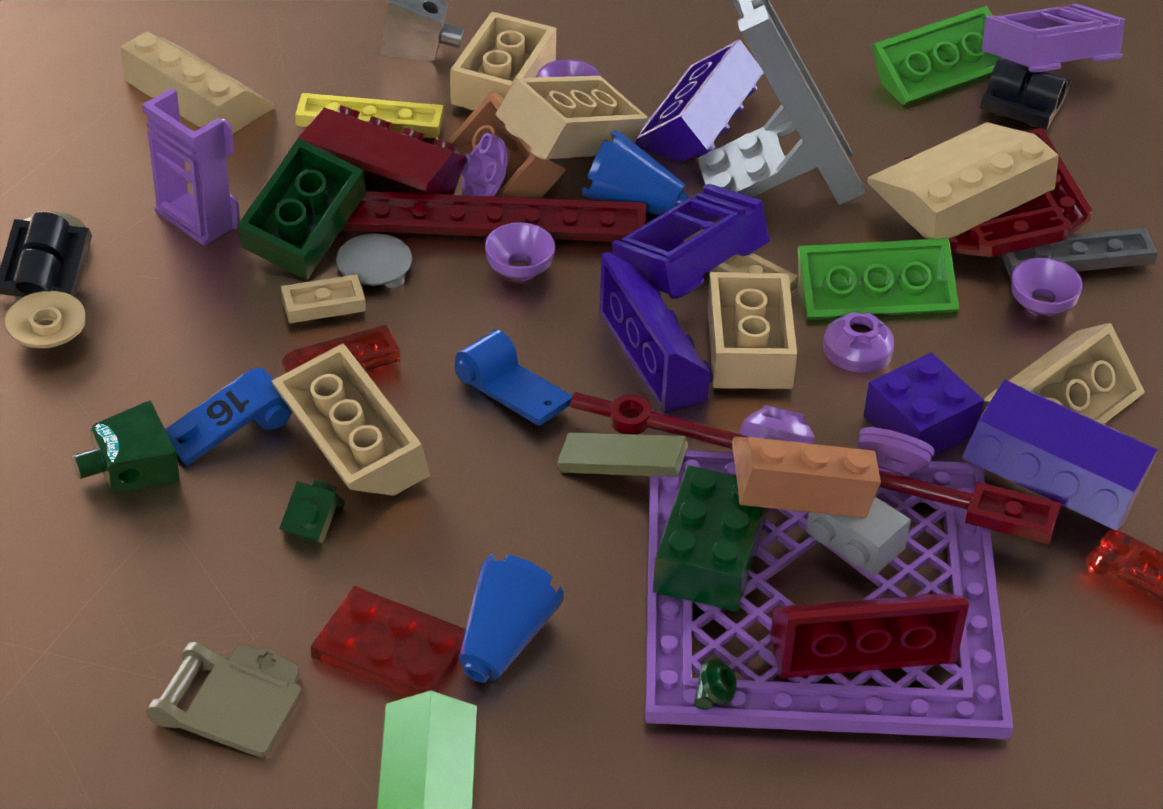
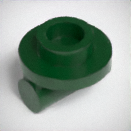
[694,659,737,710]

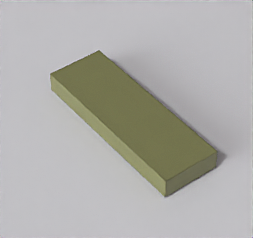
[557,433,688,477]

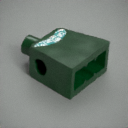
[73,400,180,493]

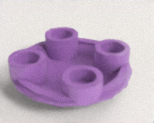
[461,133,508,196]

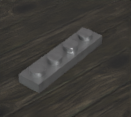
[1001,228,1158,278]

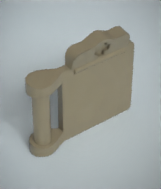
[146,642,301,758]

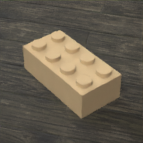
[495,76,649,160]

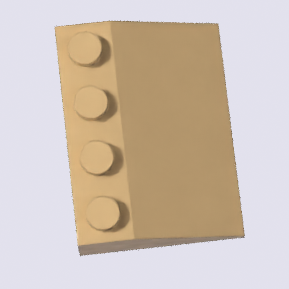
[867,122,1059,239]

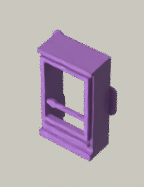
[982,3,1125,72]
[142,88,240,246]

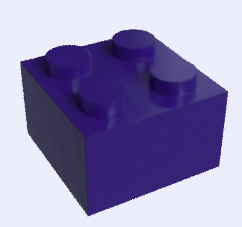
[863,352,984,456]

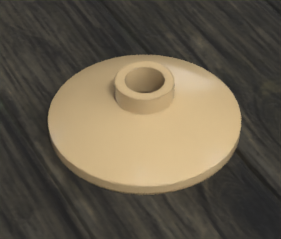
[5,291,86,348]

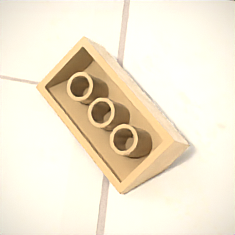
[120,31,274,134]
[982,323,1145,424]
[272,343,430,496]

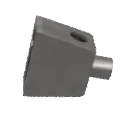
[379,0,464,61]

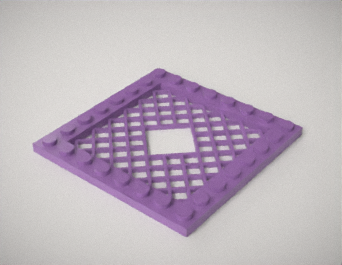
[645,450,1013,739]

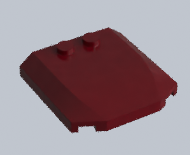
[904,128,1092,257]

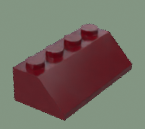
[297,105,467,195]
[770,593,969,678]

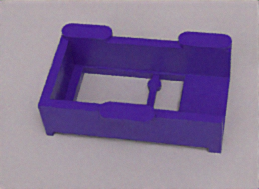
[612,184,771,299]

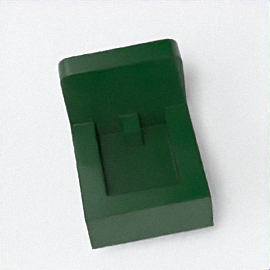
[279,479,345,545]

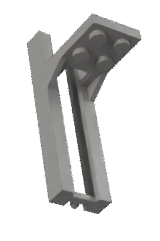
[698,0,866,205]

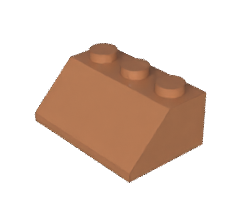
[447,91,566,198]
[732,437,881,518]

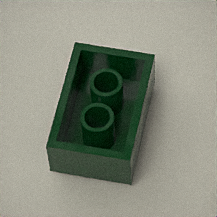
[237,138,366,280]
[653,465,768,612]

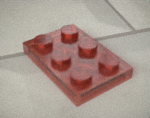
[311,586,465,697]

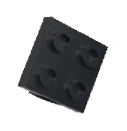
[980,59,1072,129]
[0,212,92,297]

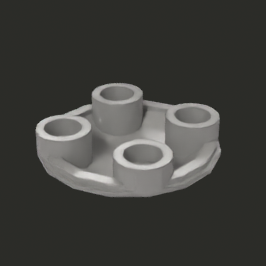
[336,233,413,288]

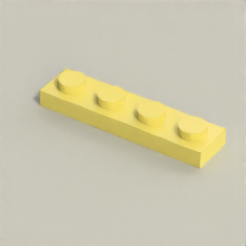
[295,93,444,139]

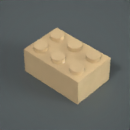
[450,12,557,110]
[707,272,797,389]

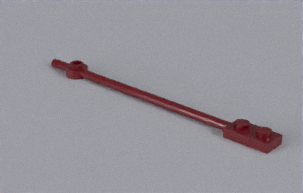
[570,392,1061,545]

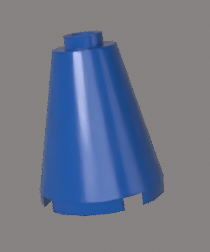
[582,130,689,216]
[458,554,564,683]

